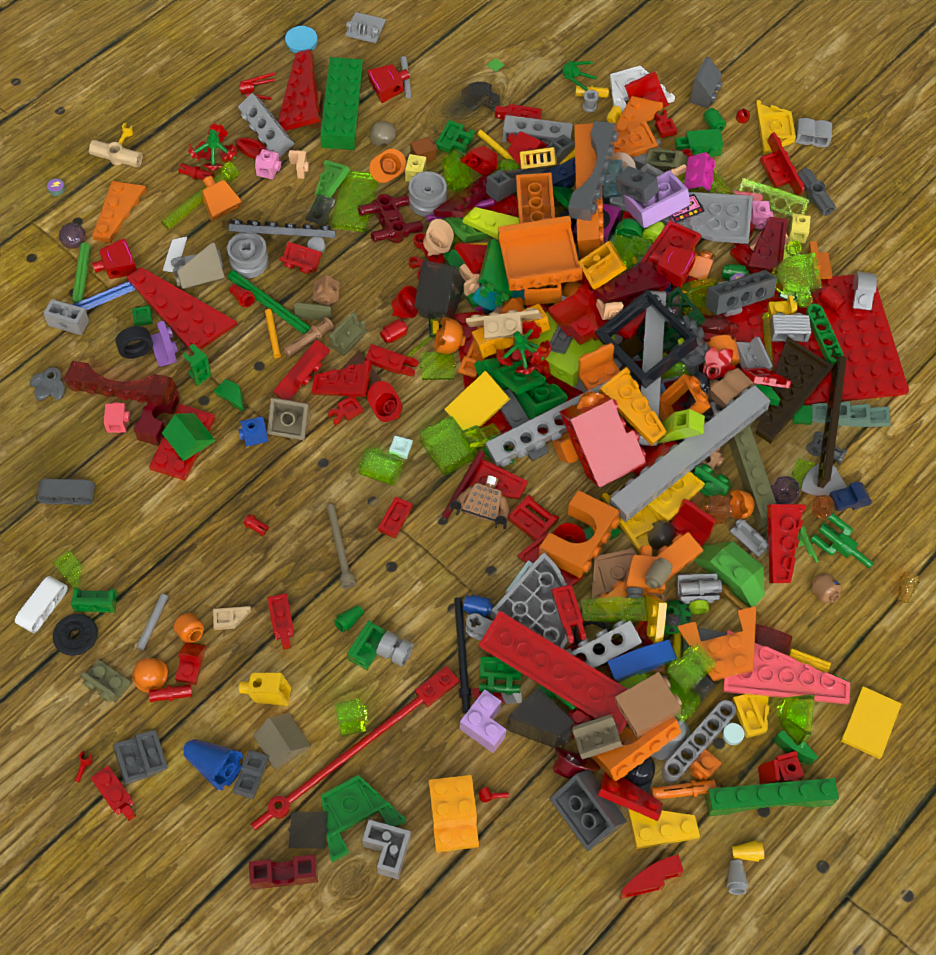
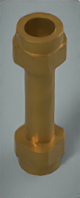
[718,584,761,621]

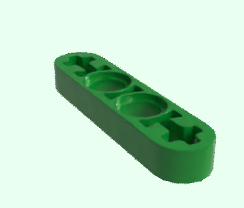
[805,304,844,365]

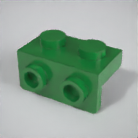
[693,463,733,504]

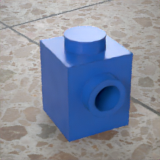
[238,416,268,446]

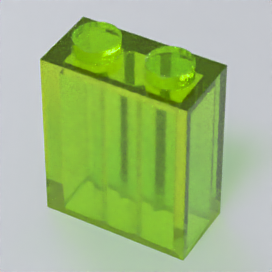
[420,416,477,476]

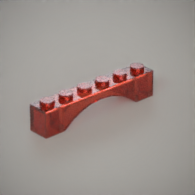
[63,361,177,406]

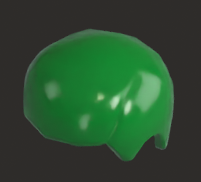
[615,218,642,241]

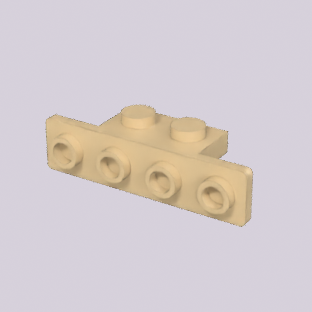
[466,308,542,340]

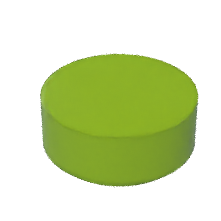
[689,600,709,615]

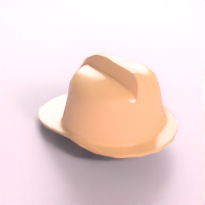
[423,219,454,256]

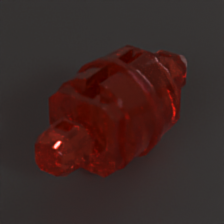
[698,314,739,335]

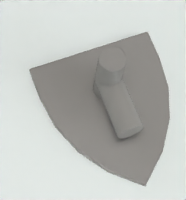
[801,464,847,497]

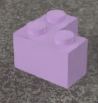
[460,690,506,753]

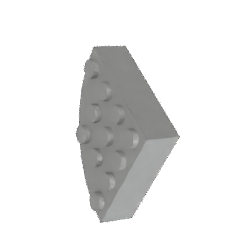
[490,553,571,650]

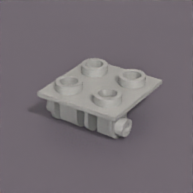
[345,12,386,43]

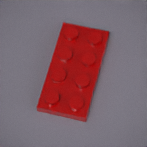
[149,404,215,481]

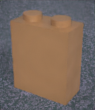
[615,672,682,738]

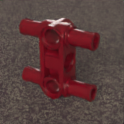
[357,194,423,243]

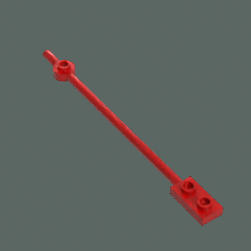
[251,666,460,831]

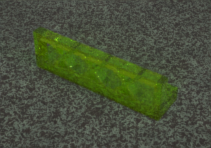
[739,178,810,216]

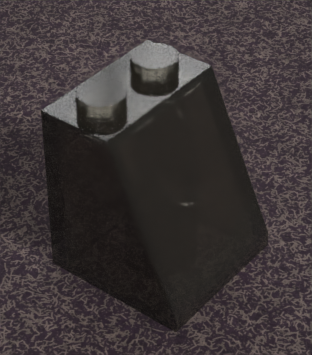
[414,260,465,321]
[507,688,574,748]

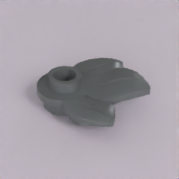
[30,367,65,401]

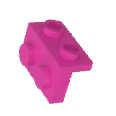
[684,152,715,191]

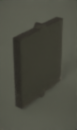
[288,812,328,849]

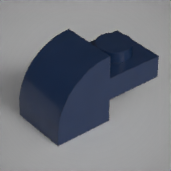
[829,482,872,512]

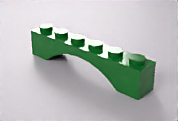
[705,778,839,817]

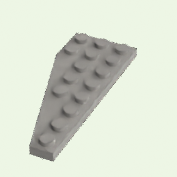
[610,187,753,244]

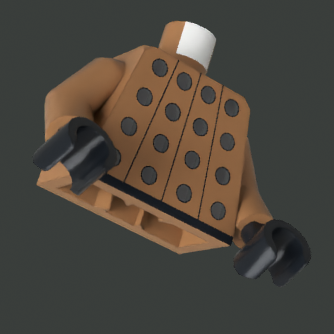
[448,475,509,529]

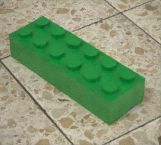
[321,57,363,150]

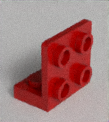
[624,72,669,108]
[665,498,716,547]

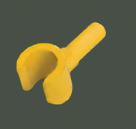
[118,123,133,145]

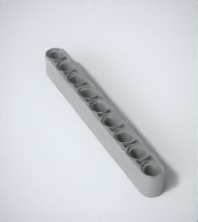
[638,291,666,446]

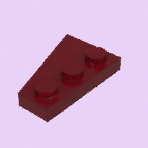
[746,216,787,273]

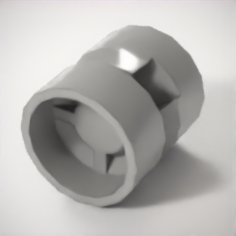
[376,631,414,667]

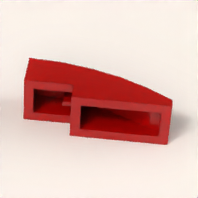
[619,854,684,899]

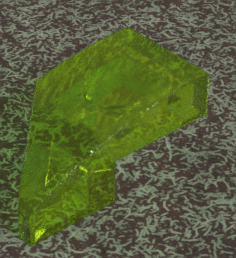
[53,551,82,588]

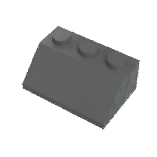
[550,770,627,852]

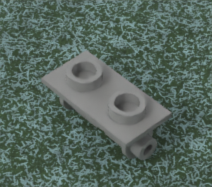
[730,518,768,557]

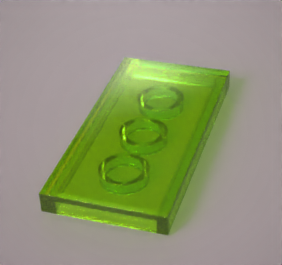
[332,170,378,232]

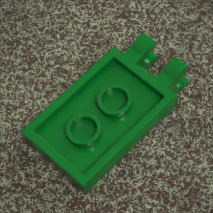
[478,238,513,307]

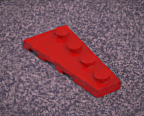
[767,504,806,583]

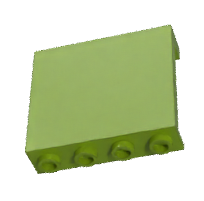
[526,303,615,387]

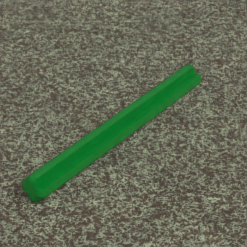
[228,270,311,334]

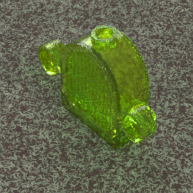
[772,240,822,308]

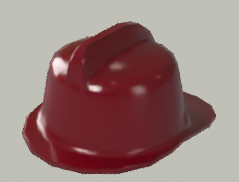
[553,747,601,779]

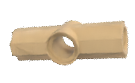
[89,140,143,167]

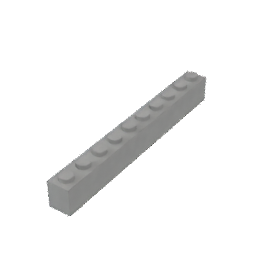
[610,385,770,522]

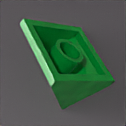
[162,413,215,462]

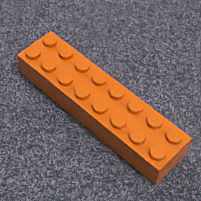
[574,123,604,260]
[516,173,562,305]

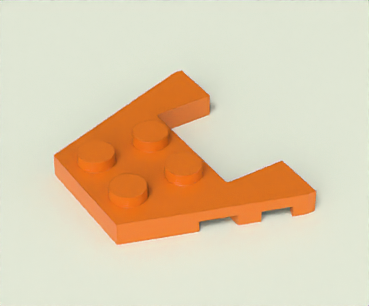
[678,606,756,681]

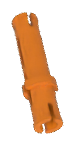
[651,779,716,800]

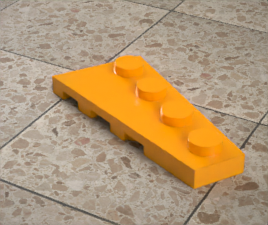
[598,367,667,446]

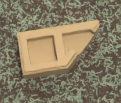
[213,606,251,630]

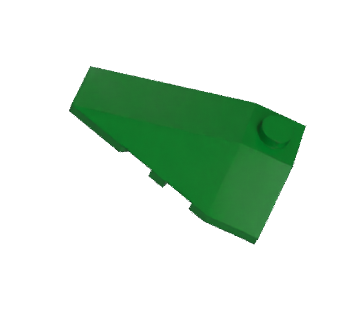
[501,362,568,420]

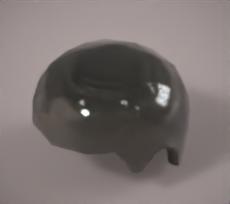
[647,519,676,550]

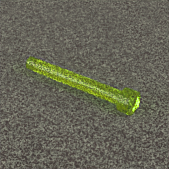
[161,162,239,230]

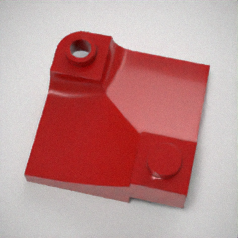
[548,282,610,345]

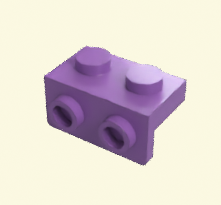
[151,321,178,367]

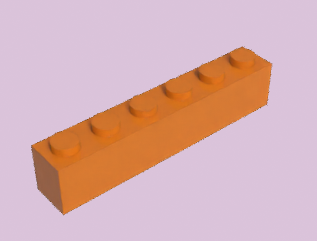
[595,532,703,625]

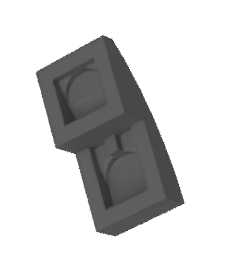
[233,750,269,799]

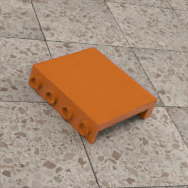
[498,216,582,291]

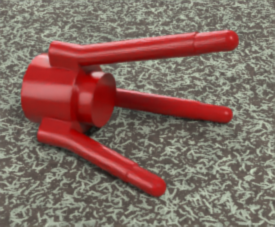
[240,72,276,100]

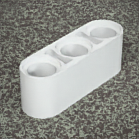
[15,576,68,633]

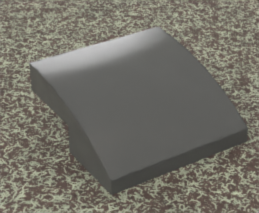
[113,730,168,785]

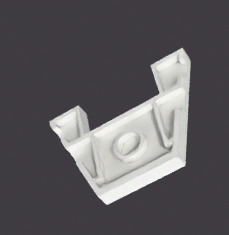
[610,66,675,113]

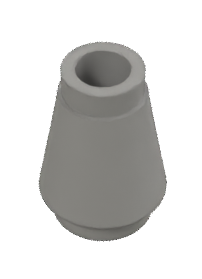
[727,860,749,895]

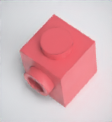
[104,402,130,433]

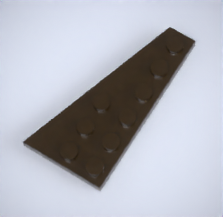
[755,336,834,444]

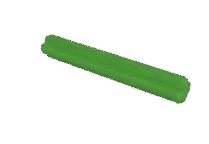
[72,243,91,303]

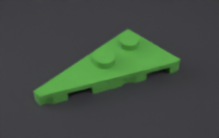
[310,160,350,217]

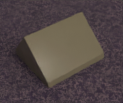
[267,397,311,440]
[253,713,311,770]

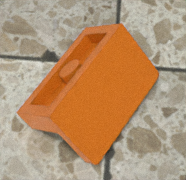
[807,241,833,279]

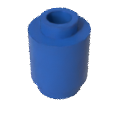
[463,595,493,618]

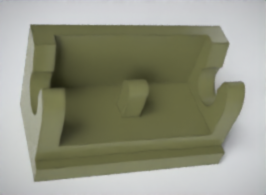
[329,312,367,356]

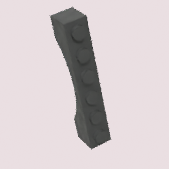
[568,121,619,221]
[486,134,575,202]

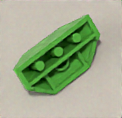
[693,541,765,608]

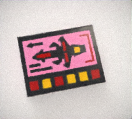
[670,194,705,223]

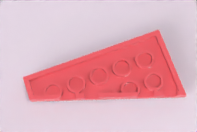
[723,630,850,705]

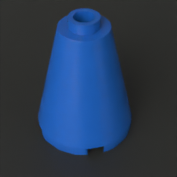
[183,739,243,790]

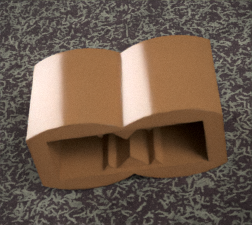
[709,368,754,409]

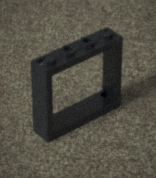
[595,290,698,389]

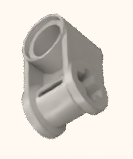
[465,613,493,641]

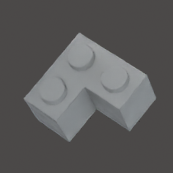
[362,820,411,880]

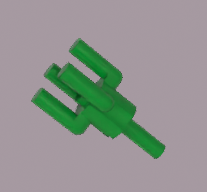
[810,513,874,568]

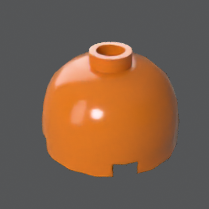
[434,317,466,355]

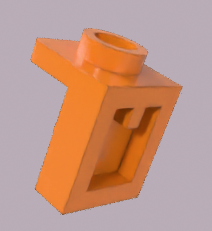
[689,749,722,781]

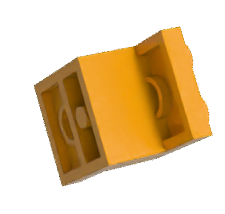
[578,241,627,290]
[429,775,479,852]

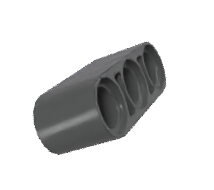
[36,479,95,505]

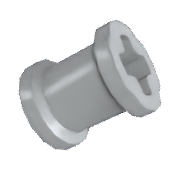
[582,90,598,113]

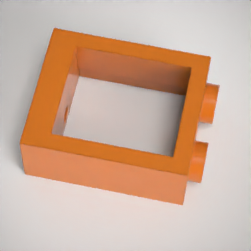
[659,374,711,422]

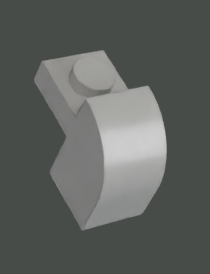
[852,271,877,310]

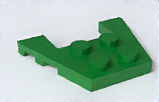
[321,775,407,863]

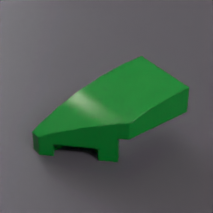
[214,379,244,411]

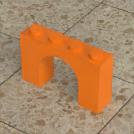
[539,490,620,578]
[591,717,682,781]

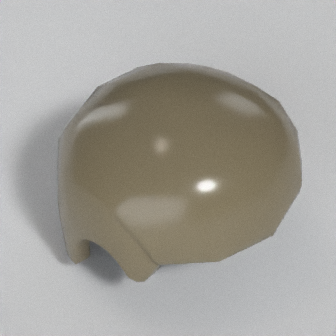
[369,121,397,146]

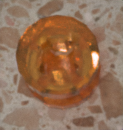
[812,495,834,519]

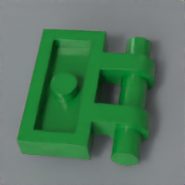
[435,120,475,158]
[479,657,521,695]

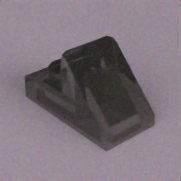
[305,194,335,226]

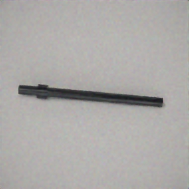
[454,597,472,714]

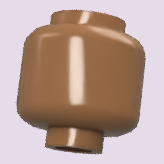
[811,574,842,603]

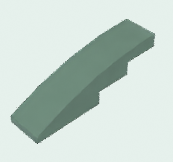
[812,401,891,427]

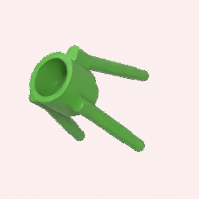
[797,526,819,563]

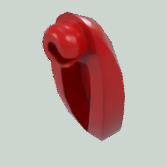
[236,137,267,159]

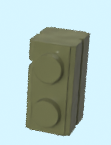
[646,148,688,172]

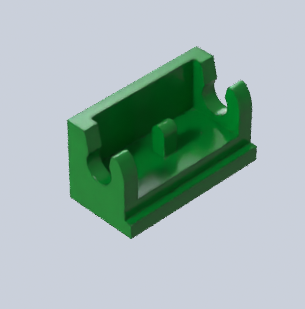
[183,343,212,387]
[71,588,118,613]
[347,620,386,671]

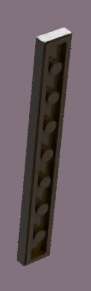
[816,355,847,488]

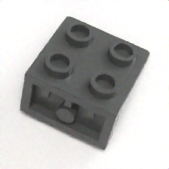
[675,315,710,369]

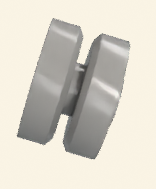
[409,171,447,217]
[227,232,269,278]

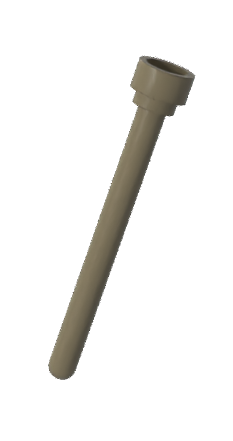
[327,503,356,589]

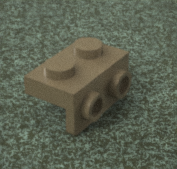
[572,715,622,759]

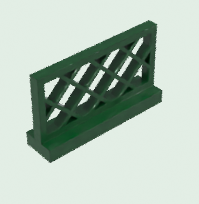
[625,287,706,361]

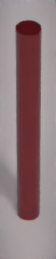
[442,450,485,519]

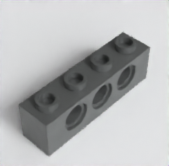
[706,270,777,315]

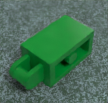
[674,129,724,157]

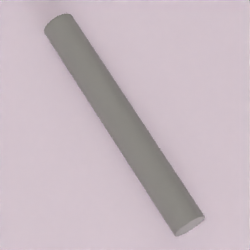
[400,56,412,98]
[136,593,168,650]

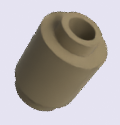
[644,558,673,589]

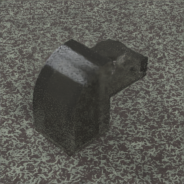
[461,82,500,112]

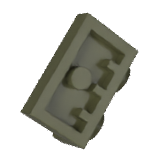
[80,660,131,703]

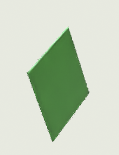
[487,58,504,72]

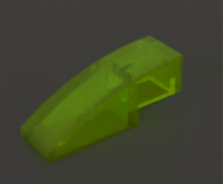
[582,597,648,622]

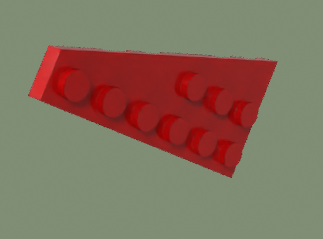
[278,49,321,131]
[127,267,237,355]

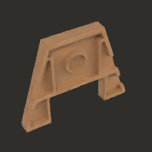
[590,549,666,616]

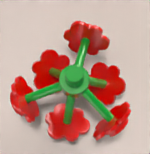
[188,123,237,171]
[496,321,551,375]

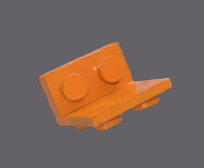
[578,343,620,391]

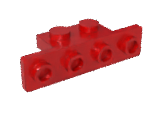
[760,132,805,197]
[273,340,330,400]

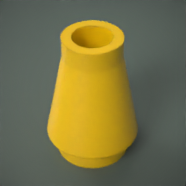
[732,840,764,862]

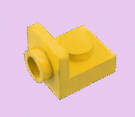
[767,295,797,320]

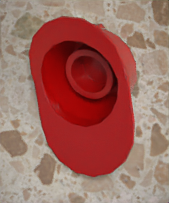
[391,285,423,319]
[367,381,403,422]

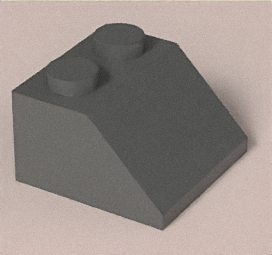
[690,56,723,109]

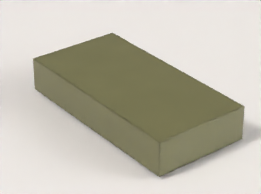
[294,302,332,321]

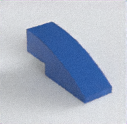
[608,640,677,682]

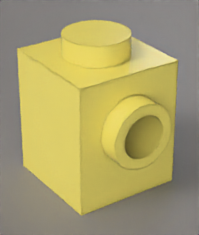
[405,154,426,182]
[788,213,811,243]

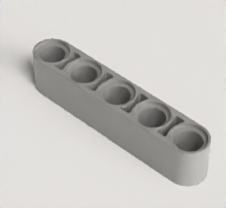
[662,700,736,783]

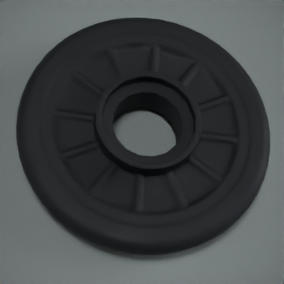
[53,614,98,656]

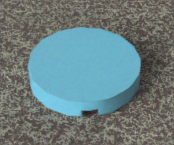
[285,26,318,53]

